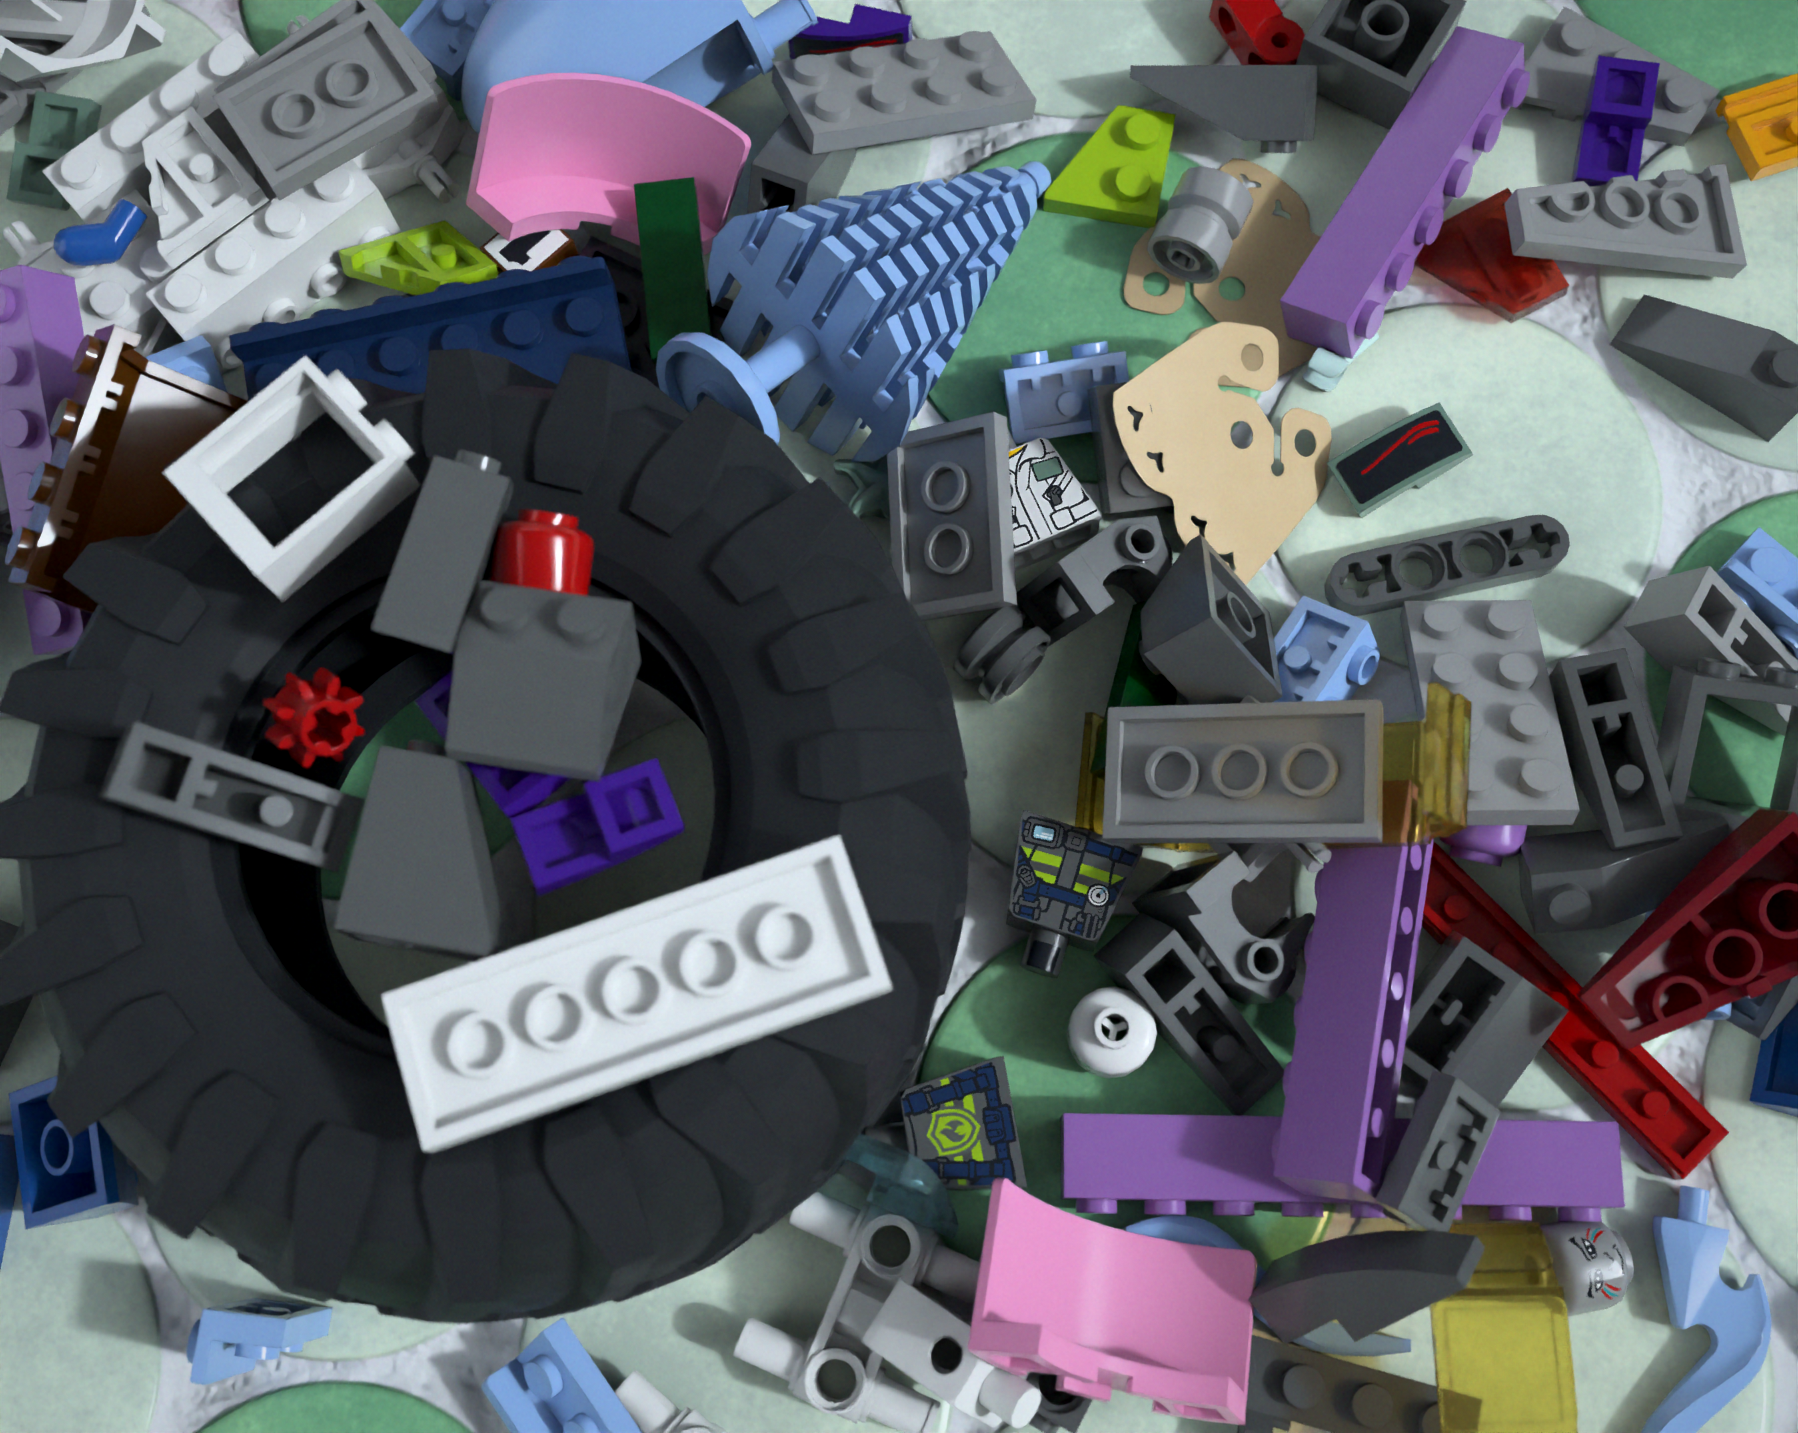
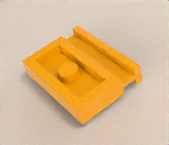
[1715,73,1798,181]

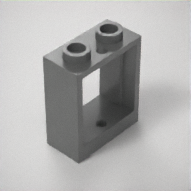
[1657,657,1798,835]

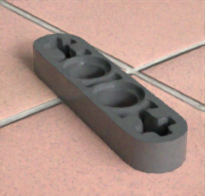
[1324,515,1570,616]

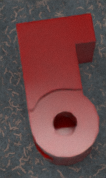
[1209,0,1305,65]

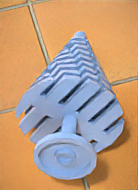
[656,161,1052,462]

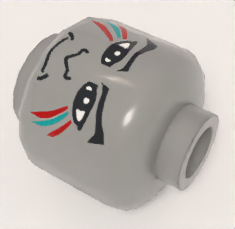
[1519,1221,1634,1317]

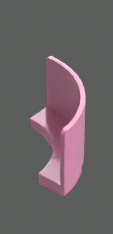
[466,73,751,255]
[968,1178,1257,1425]

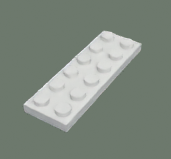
[381,835,893,1153]

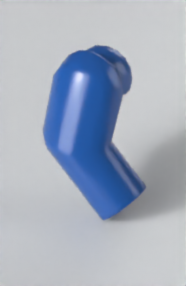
[54,199,147,266]

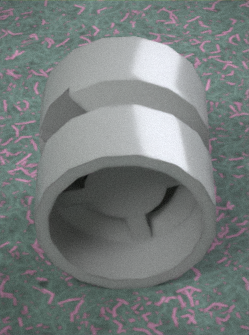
[1147,166,1253,284]

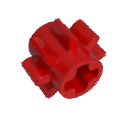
[263,668,365,767]

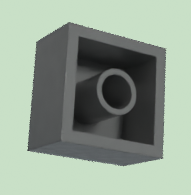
[1296,0,1467,129]

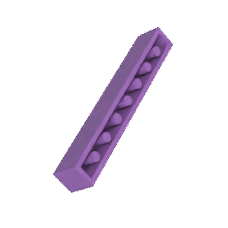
[1060,1113,1625,1222]

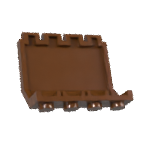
[5,324,248,614]

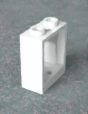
[163,355,421,601]

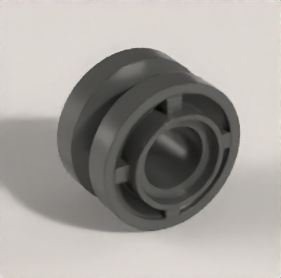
[953,605,1051,704]

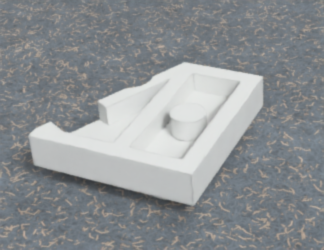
[142,106,269,269]

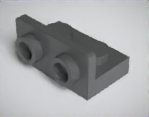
[1375,1070,1501,1232]

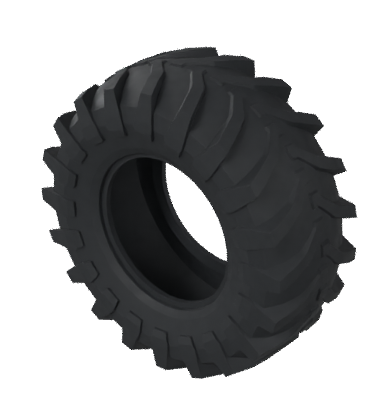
[0,348,971,1324]

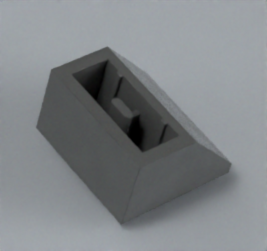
[1403,930,1569,1108]

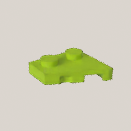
[1043,105,1176,228]
[339,220,498,296]

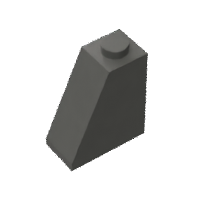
[747,114,857,214]
[371,449,514,654]
[333,740,509,962]

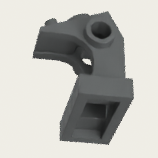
[1015,516,1173,647]
[1132,850,1315,1005]

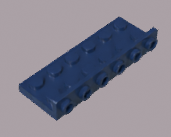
[229,256,631,402]

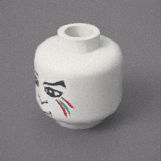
[1066,986,1157,1079]

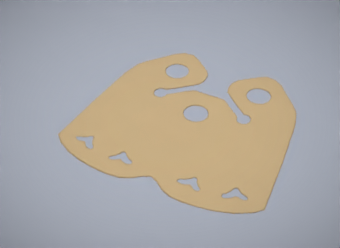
[1123,158,1321,387]
[1112,322,1332,585]

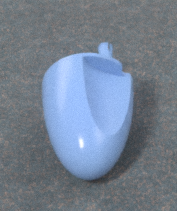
[461,0,818,134]

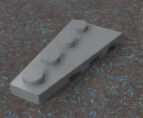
[1504,164,1747,279]

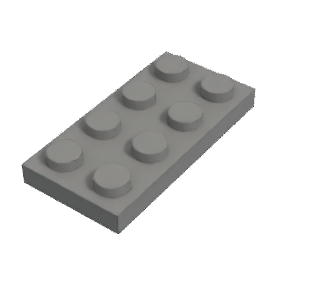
[772,31,1037,155]
[1400,600,1580,826]
[1102,699,1383,843]

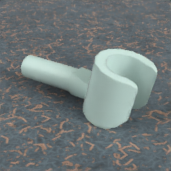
[1302,333,1379,392]

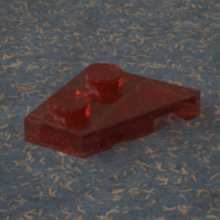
[1414,188,1570,323]

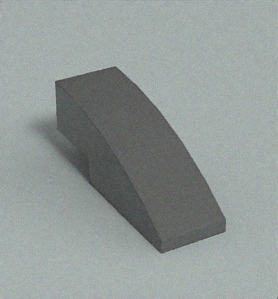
[1248,1230,1485,1345]

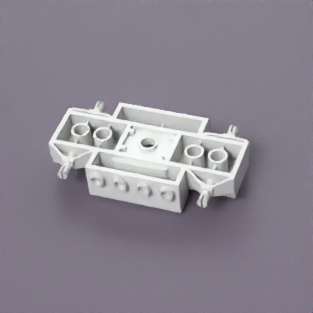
[3,15,464,375]

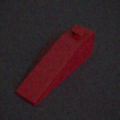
[1576,808,1798,1050]

